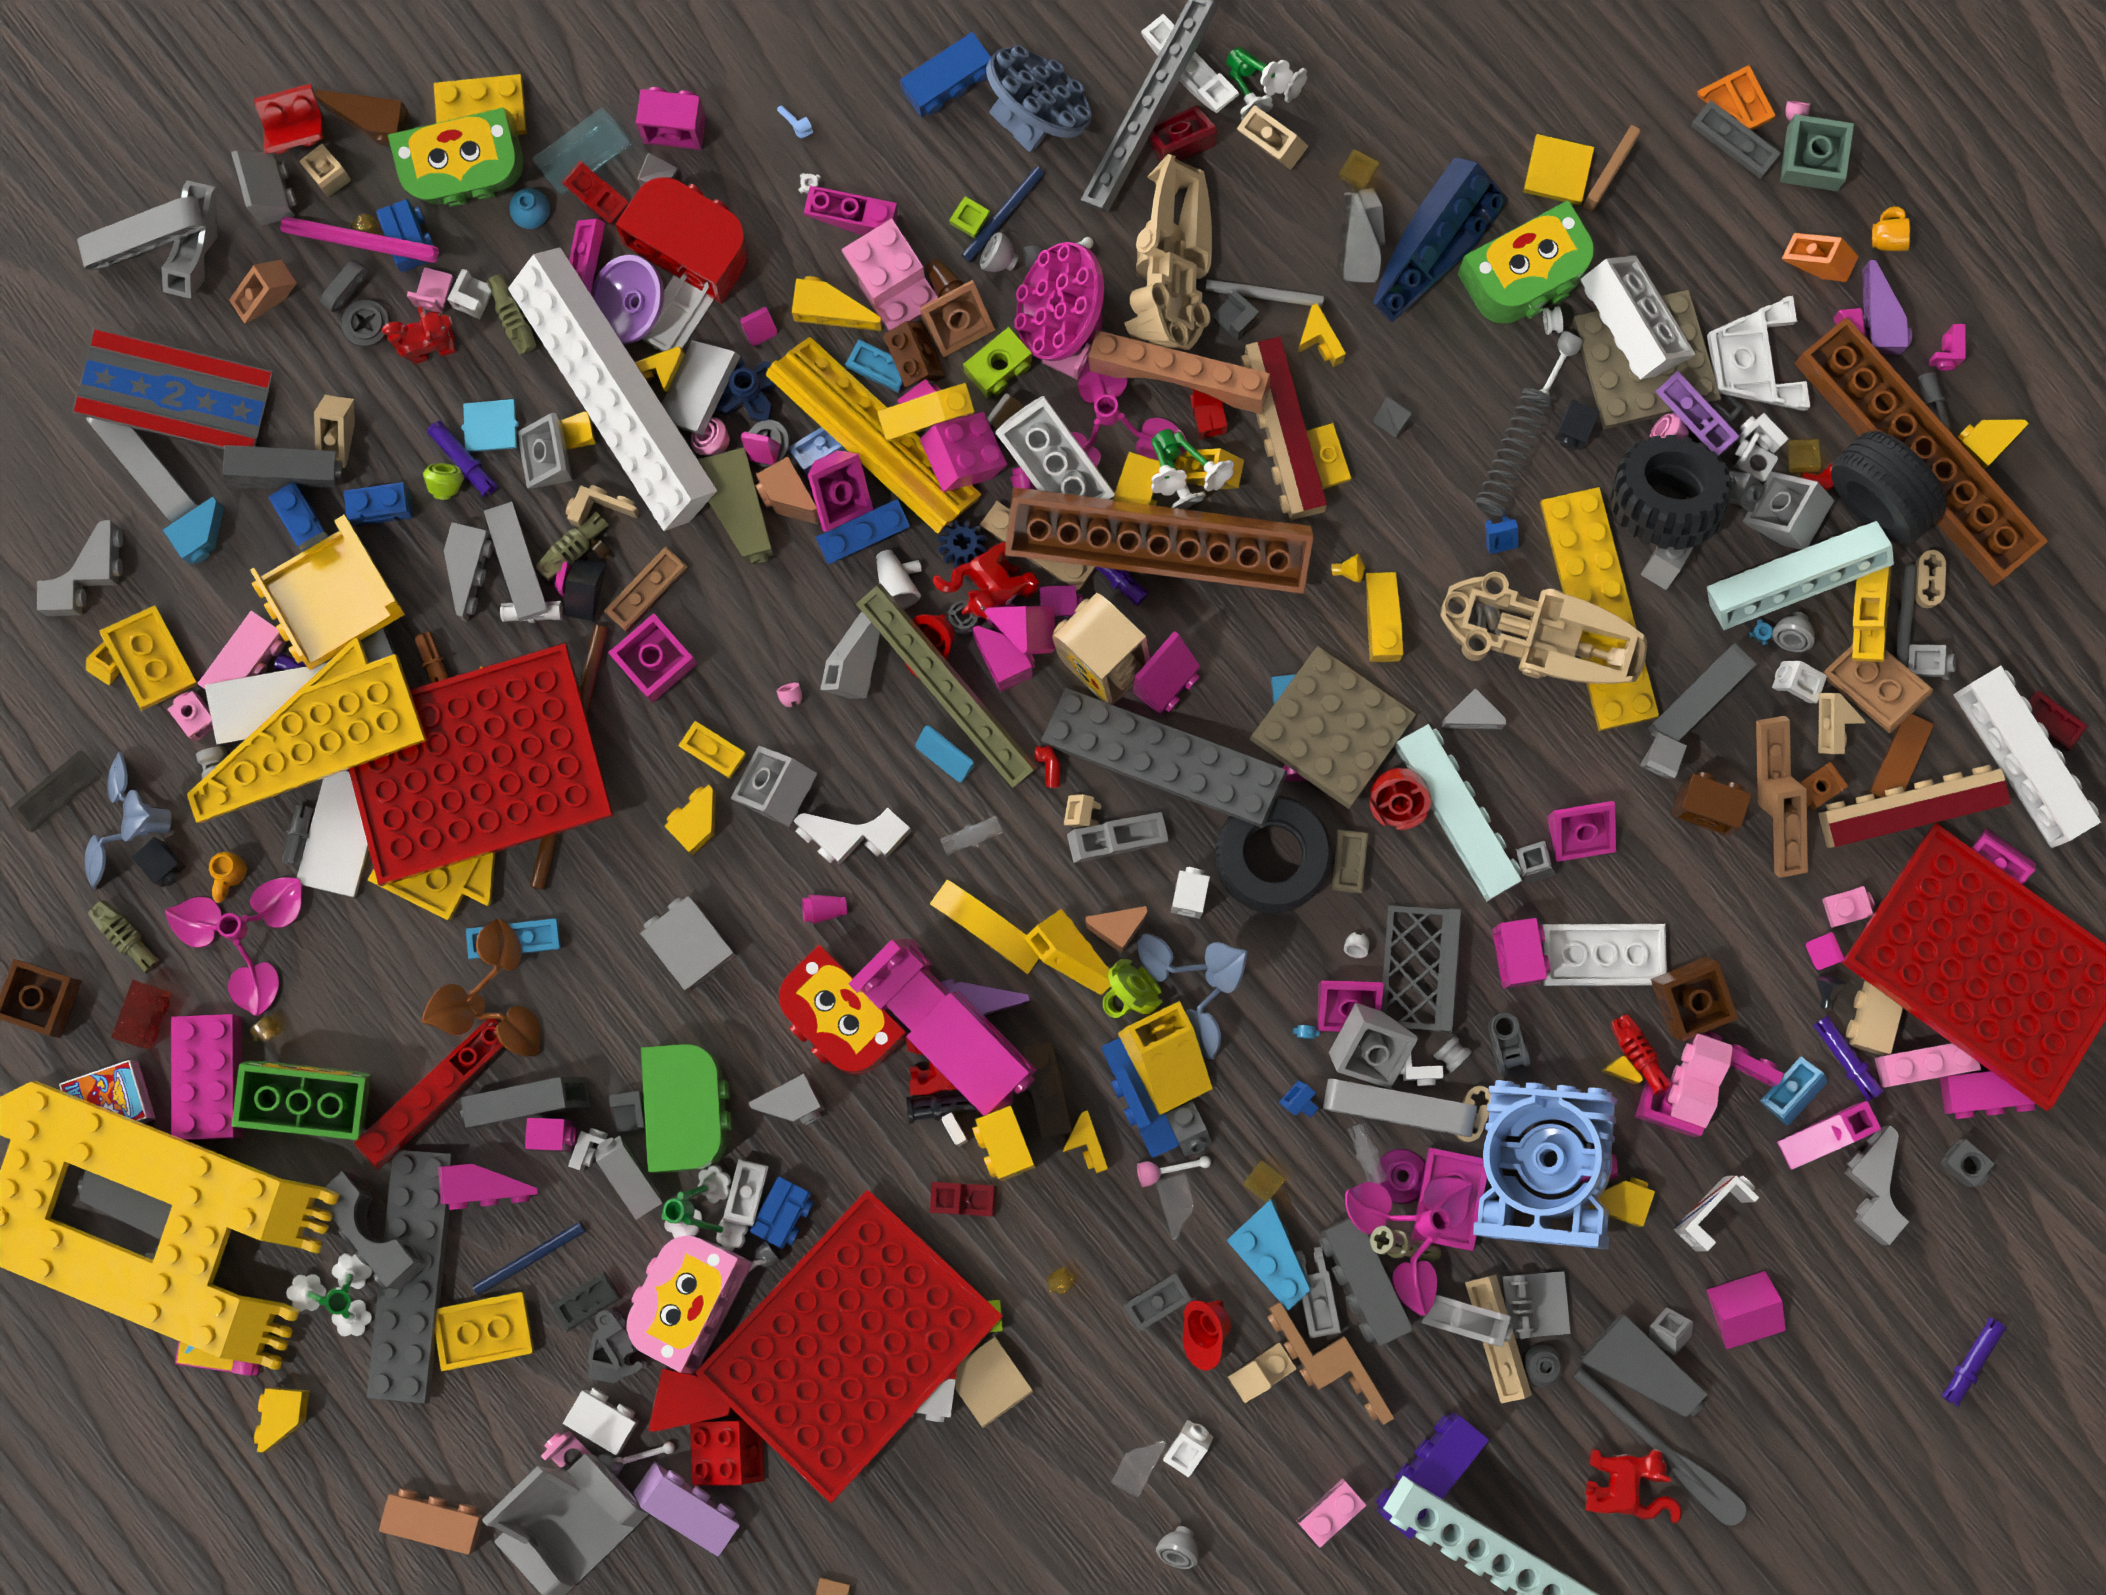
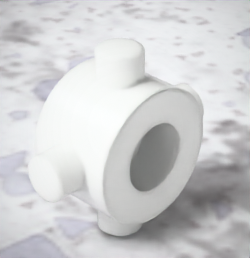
[798,173,821,194]

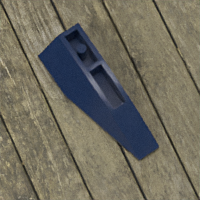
[1373,157,1508,322]

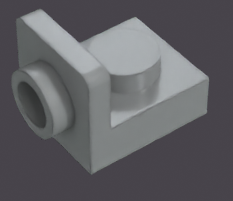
[1908,645,1956,680]

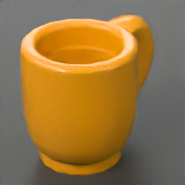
[1872,206,1910,251]
[209,851,247,903]

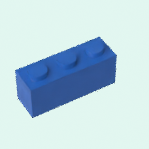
[900,32,991,117]
[815,499,910,564]

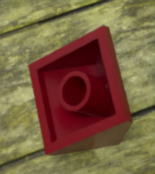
[1148,105,1217,163]

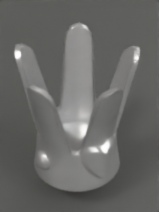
[1476,602,1502,636]

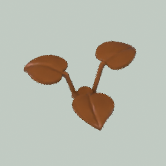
[421,919,540,1057]

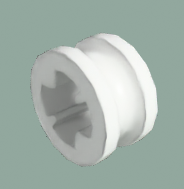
[1543,306,1563,335]

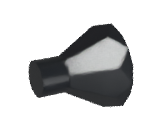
[1816,975,1846,1009]

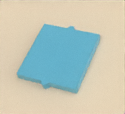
[461,399,519,452]

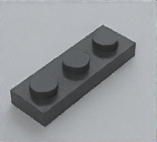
[1691,100,1781,179]

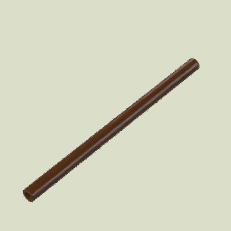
[530,625,609,890]

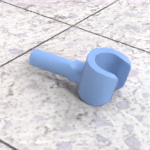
[777,105,813,138]

